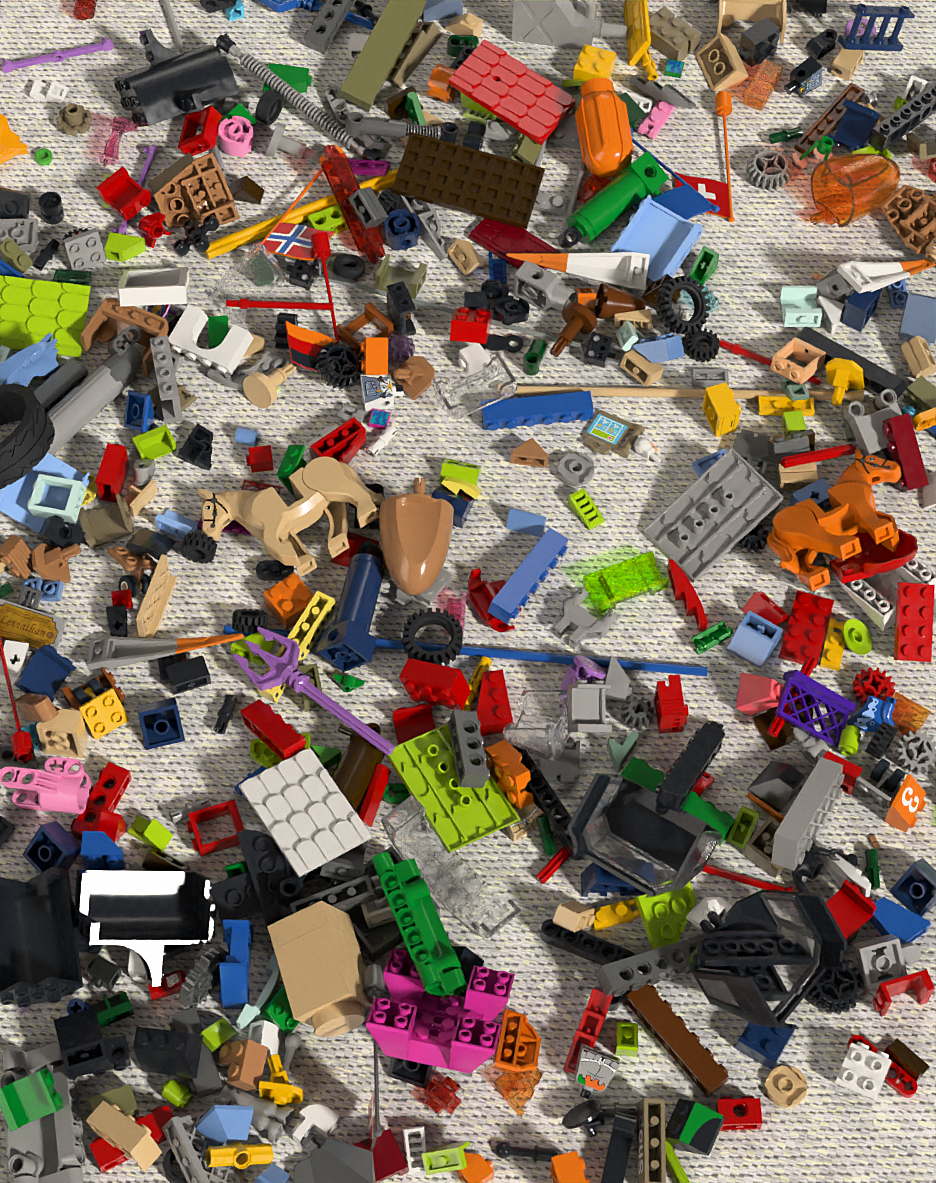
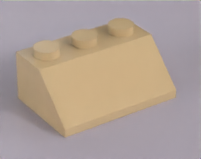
[696,33,749,92]
[36,708,88,758]

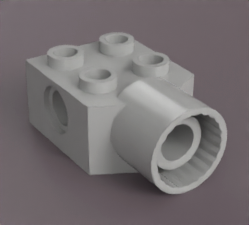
[513,260,576,312]

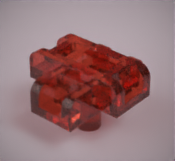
[424,1076,462,1115]

